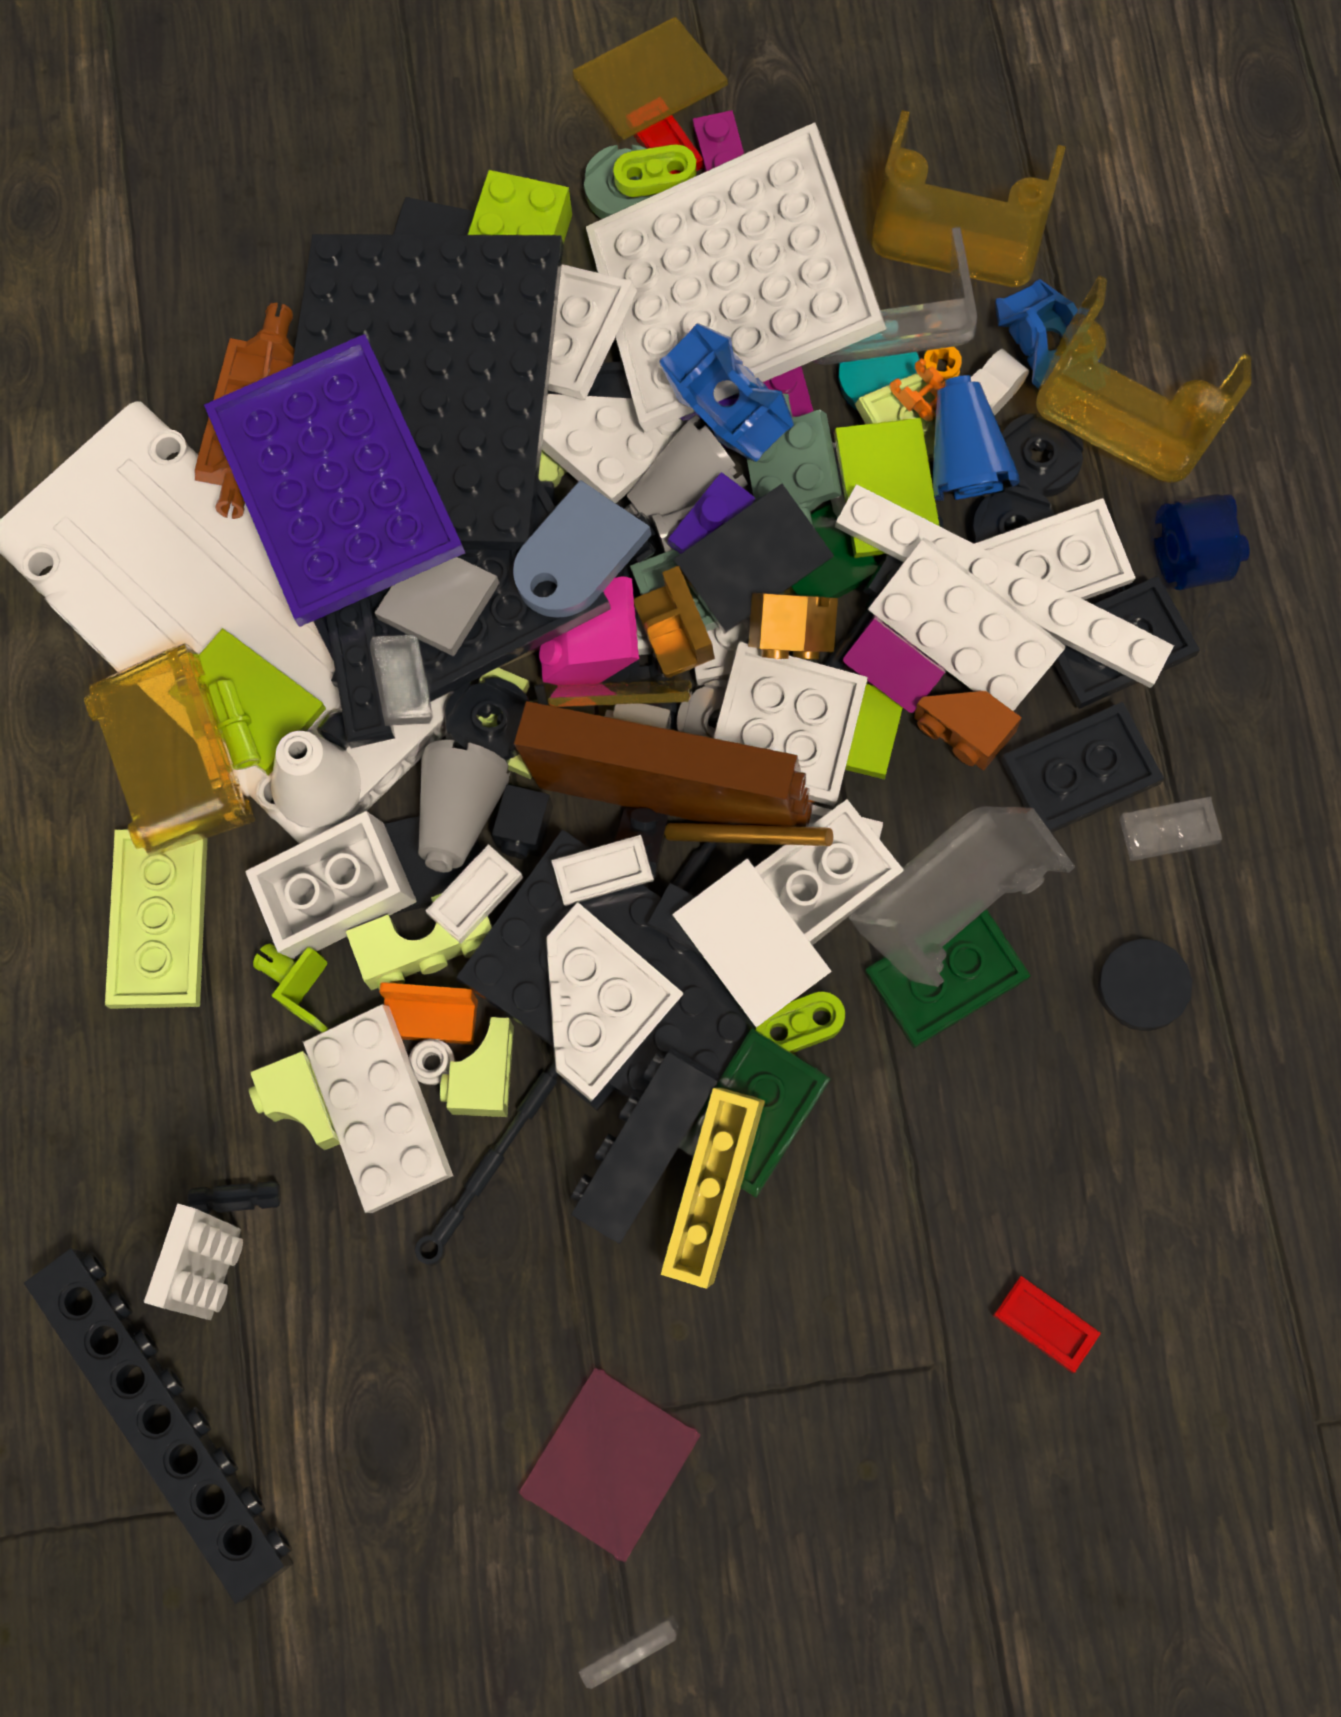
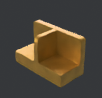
[634,566,715,678]

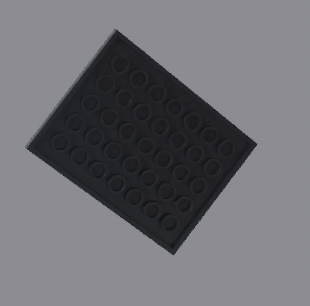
[292,234,564,550]

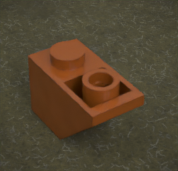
[914,691,1022,771]

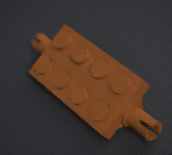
[195,303,295,519]

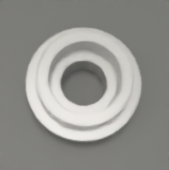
[409,1039,455,1085]

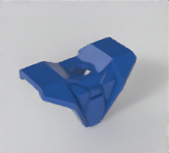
[995,279,1105,409]
[659,323,794,462]

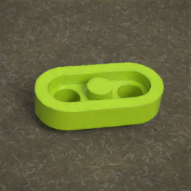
[613,145,696,197]
[756,992,845,1053]

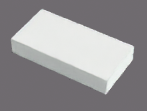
[552,835,654,906]
[426,845,523,944]

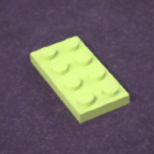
[105,828,208,1009]

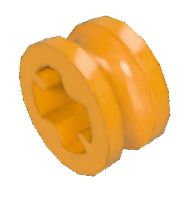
[924,343,962,386]

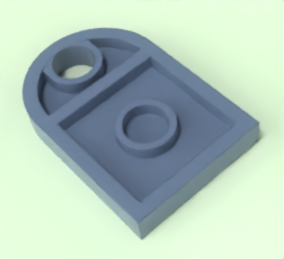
[513,480,651,617]

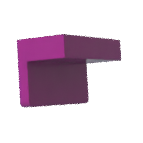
[843,615,945,713]

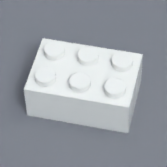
[245,811,417,961]

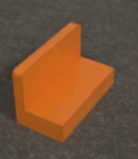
[379,983,478,1045]

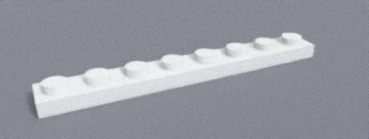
[835,484,1174,688]

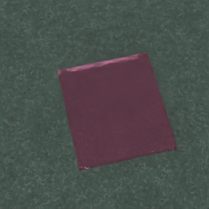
[519,1368,701,1562]

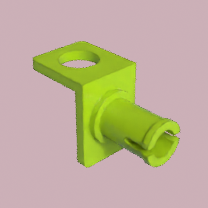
[253,943,329,1033]

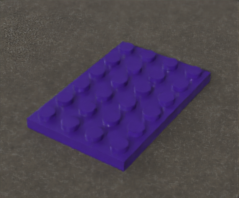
[204,334,465,627]

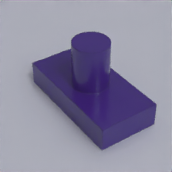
[667,472,756,554]

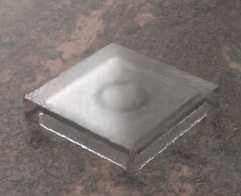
[579,1613,680,1690]

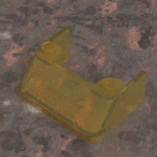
[872,110,1066,287]
[1036,275,1252,483]

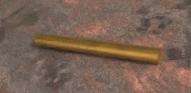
[665,823,834,846]

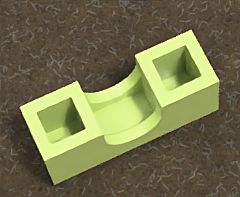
[346,893,492,991]

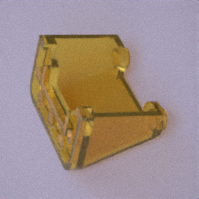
[84,643,255,856]

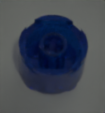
[1154,494,1250,590]

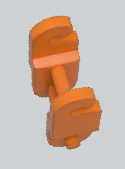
[890,358,945,422]

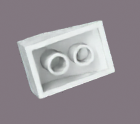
[755,799,904,945]

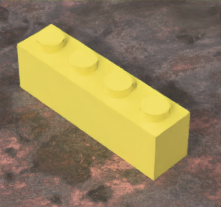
[661,1087,765,1289]

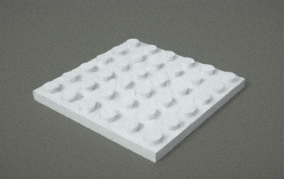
[586,122,887,432]

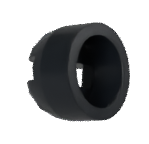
[317,711,349,750]

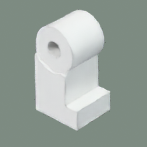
[971,349,1029,416]

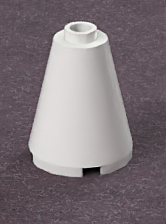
[271,731,361,828]

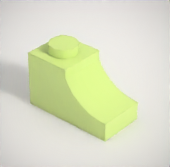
[440,1017,514,1117]
[249,1051,340,1150]

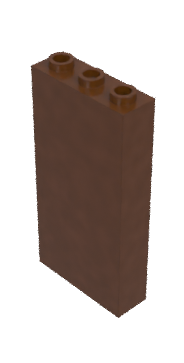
[514,701,813,827]

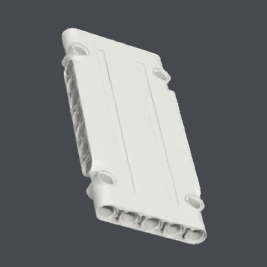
[0,402,453,844]

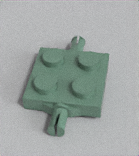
[747,394,842,525]

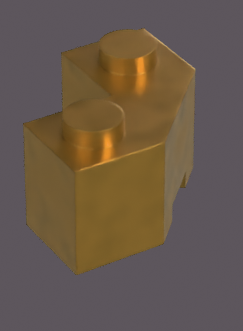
[748,593,838,659]

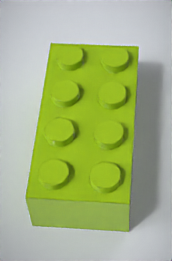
[468,170,572,244]

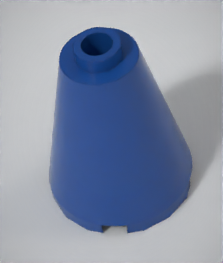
[932,375,1020,501]

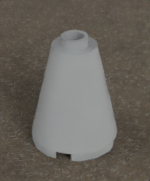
[626,415,748,527]
[418,740,510,872]

